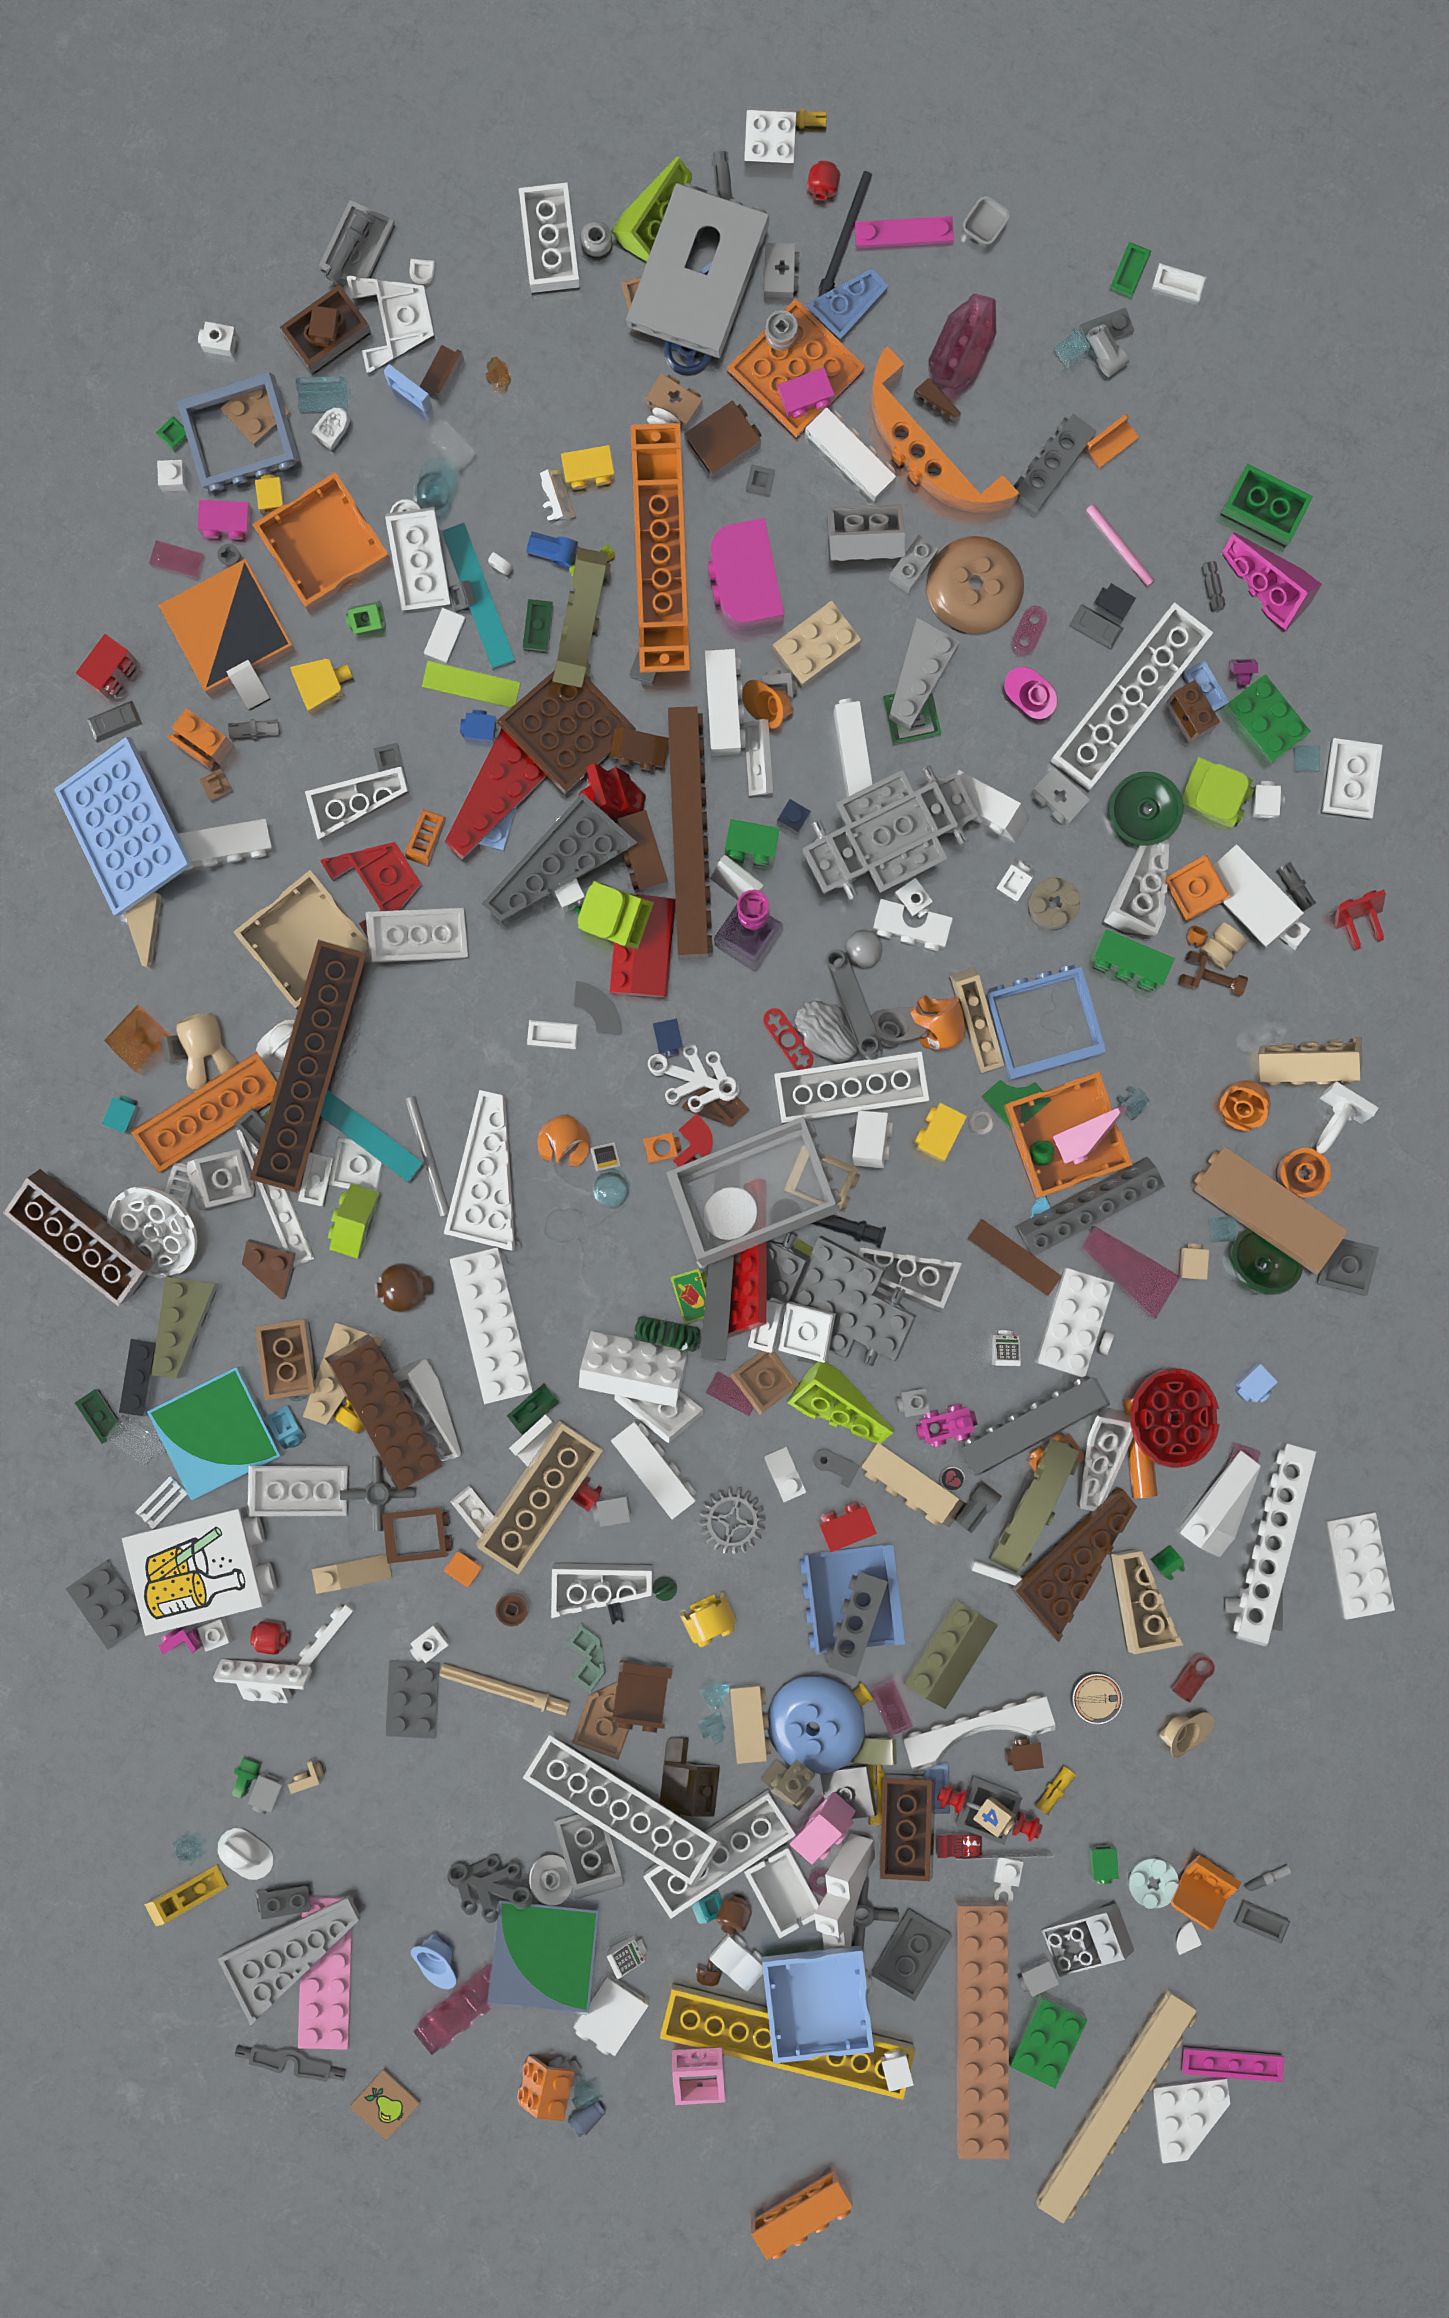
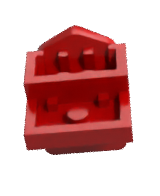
[579,763,646,822]

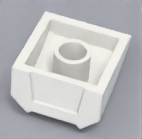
[187,1149,255,1210]

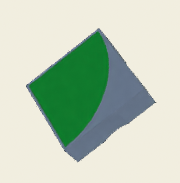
[487,1901,599,2015]

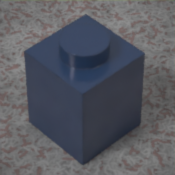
[777,799,811,836]
[653,1018,683,1057]

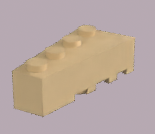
[1259,1037,1363,1085]
[303,1322,385,1425]
[862,1443,966,1527]
[1111,1549,1183,1654]

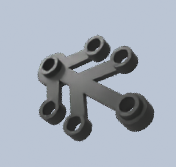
[447,1855,532,1923]

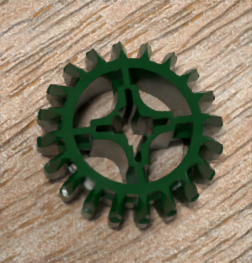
[634,1316,701,1352]

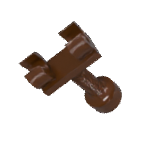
[1179,950,1248,996]

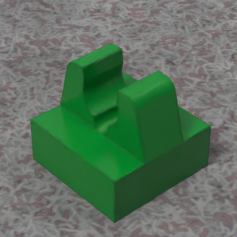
[1151,1545,1185,1580]

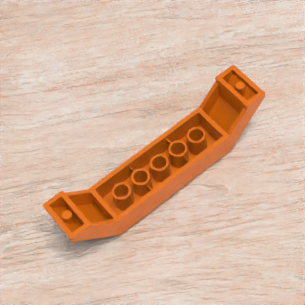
[630,423,690,673]

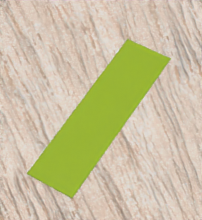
[422,661,521,708]

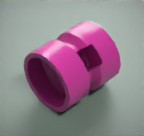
[737,889,770,930]

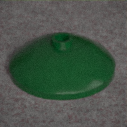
[1109,771,1184,846]
[1231,1229,1303,1295]

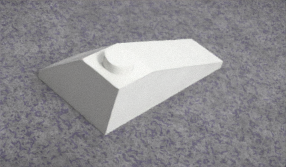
[1103,840,1170,936]
[393,1358,461,1461]
[1079,1408,1133,1511]

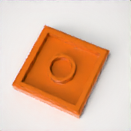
[1166,854,1231,922]

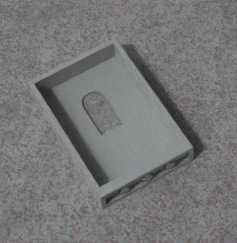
[626,183,770,358]

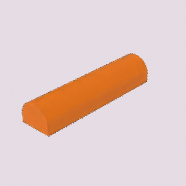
[1122,1398,1158,1498]

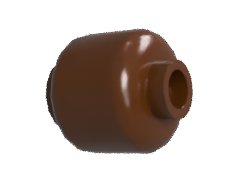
[716,1896,752,1935]

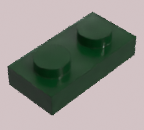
[523,599,553,652]
[507,1383,559,1435]
[75,1389,124,1444]

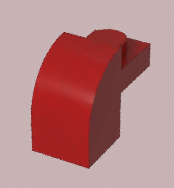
[673,1114,713,1167]

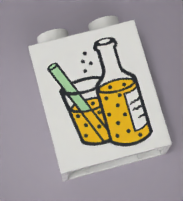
[122,1506,277,1636]

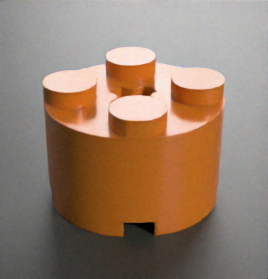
[1277,1148,1331,1198]

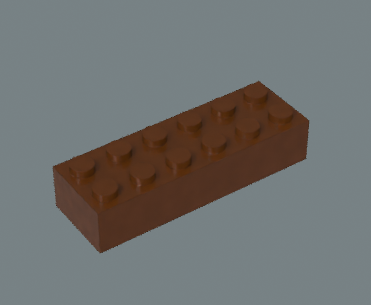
[3,1169,155,1307]
[325,1334,443,1491]

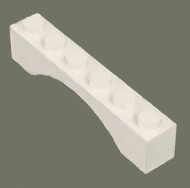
[903,1696,1056,1773]

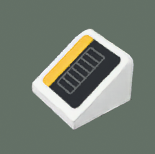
[590,1142,621,1172]

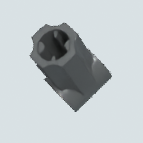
[955,1481,1002,1533]

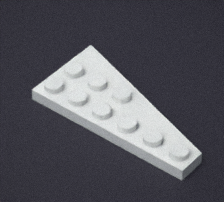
[444,1090,515,1251]

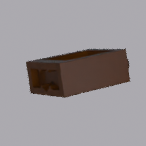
[1167,680,1220,743]
[382,1506,452,1564]

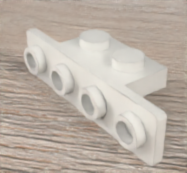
[213,1659,312,1703]

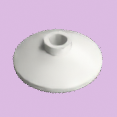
[529,1855,572,1906]

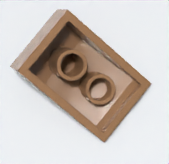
[255,1319,315,1401]

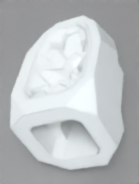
[311,408,350,450]

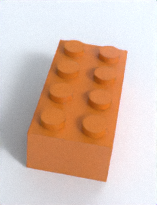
[751,2170,853,2260]

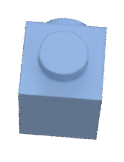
[1236,1364,1277,1402]

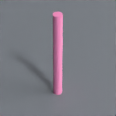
[1086,504,1155,587]

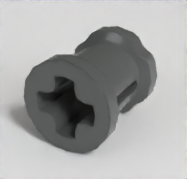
[217,544,242,569]

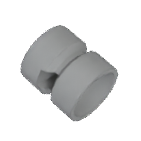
[765,310,798,351]

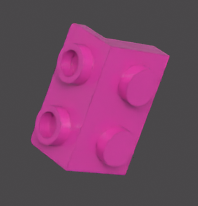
[158,1626,203,1655]

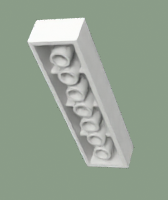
[1051,602,1213,791]
[523,1735,721,1886]

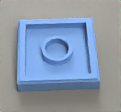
[384,364,432,412]

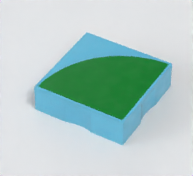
[147,1367,284,1501]

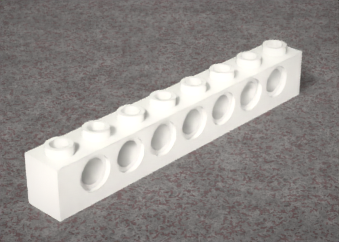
[1233,1444,1316,1646]

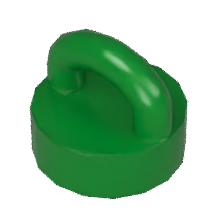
[1030,1141,1055,1166]

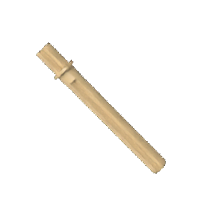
[439,1664,570,1716]

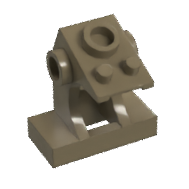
[761,1759,816,1811]

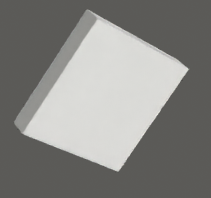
[710,855,764,900]
[328,1136,383,1192]
[778,1302,836,1362]

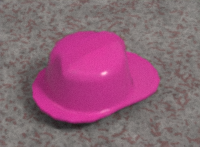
[1004,666,1058,719]

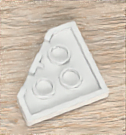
[1152,2077,1230,2163]

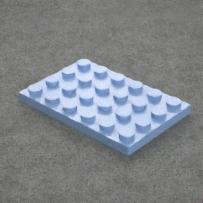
[54,737,193,916]

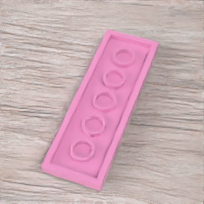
[298,1896,353,2050]

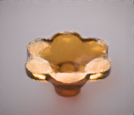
[486,357,511,387]

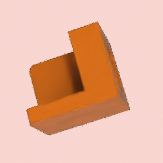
[444,1551,483,1588]

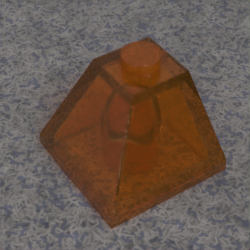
[104,1005,171,1074]

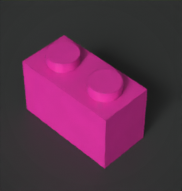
[777,367,834,418]
[197,500,251,540]

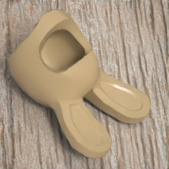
[176,1013,237,1089]

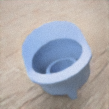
[411,1934,457,1989]

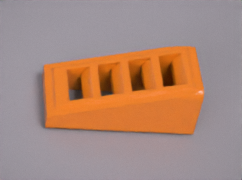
[405,809,446,866]

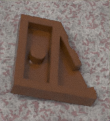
[681,1075,750,1127]
[242,1239,296,1299]

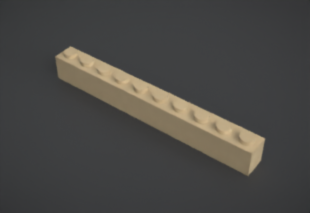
[1036,1990,1197,2224]

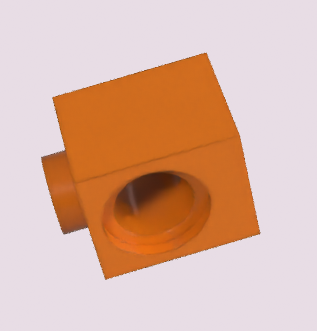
[643,1132,682,1164]

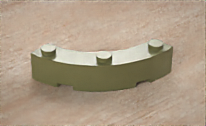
[553,547,611,688]
[990,1438,1079,1573]

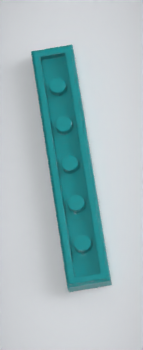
[441,523,515,669]
[320,1090,423,1183]

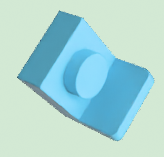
[266,1405,306,1449]

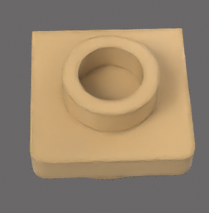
[288,1758,324,1794]

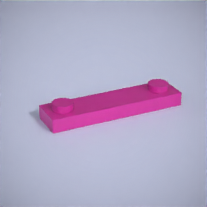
[855,216,954,249]
[1182,2047,1285,2082]

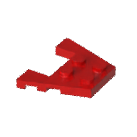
[320,842,422,938]

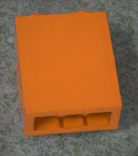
[168,708,234,770]

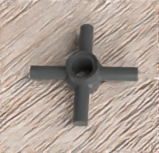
[340,1456,415,1532]
[853,1876,899,1952]

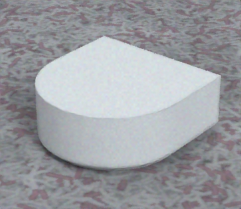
[409,259,436,286]
[488,552,513,575]

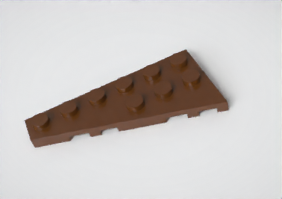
[1012,1487,1137,1642]

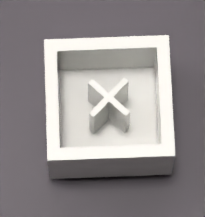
[745,107,796,163]

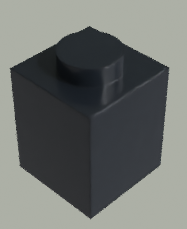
[1096,583,1136,623]

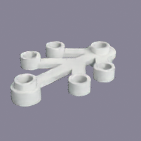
[648,1044,740,1112]

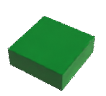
[156,416,187,451]

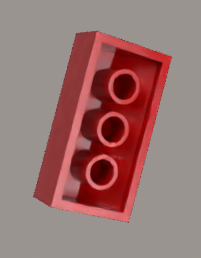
[609,894,676,997]

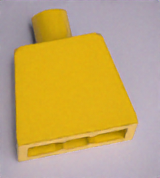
[290,659,353,714]

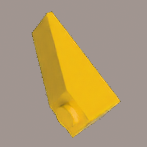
[144,1865,228,1926]

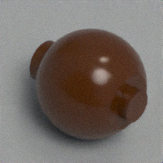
[375,1263,432,1313]

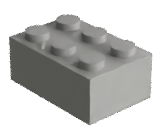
[828,504,905,561]

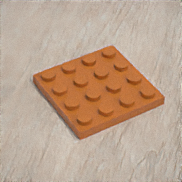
[727,298,866,438]

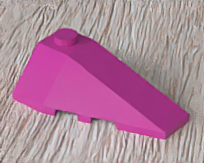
[1222,532,1322,630]

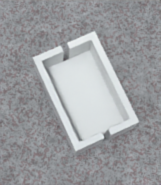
[744,1844,820,1939]

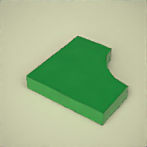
[981,1080,1051,1130]

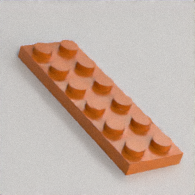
[131,1051,277,1173]

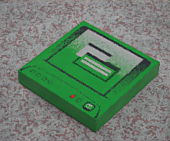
[883,693,941,745]

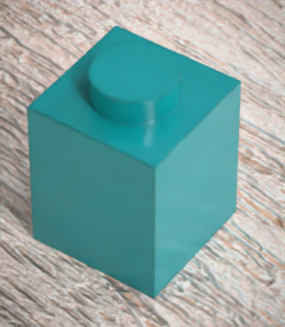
[102,1095,140,1135]

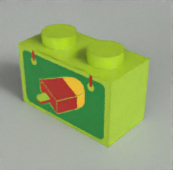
[671,1269,707,1324]

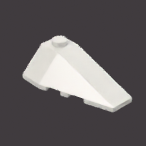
[1180,1450,1261,1557]

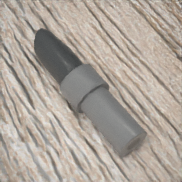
[1245,1865,1292,1891]

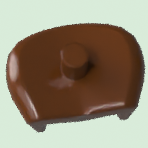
[696,1962,723,1986]

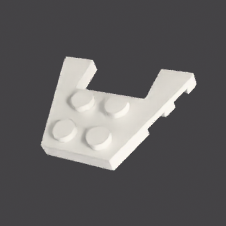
[347,276,434,373]

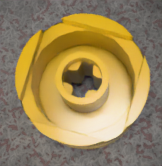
[680,1592,737,1647]

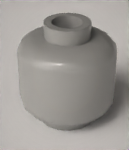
[580,221,612,257]

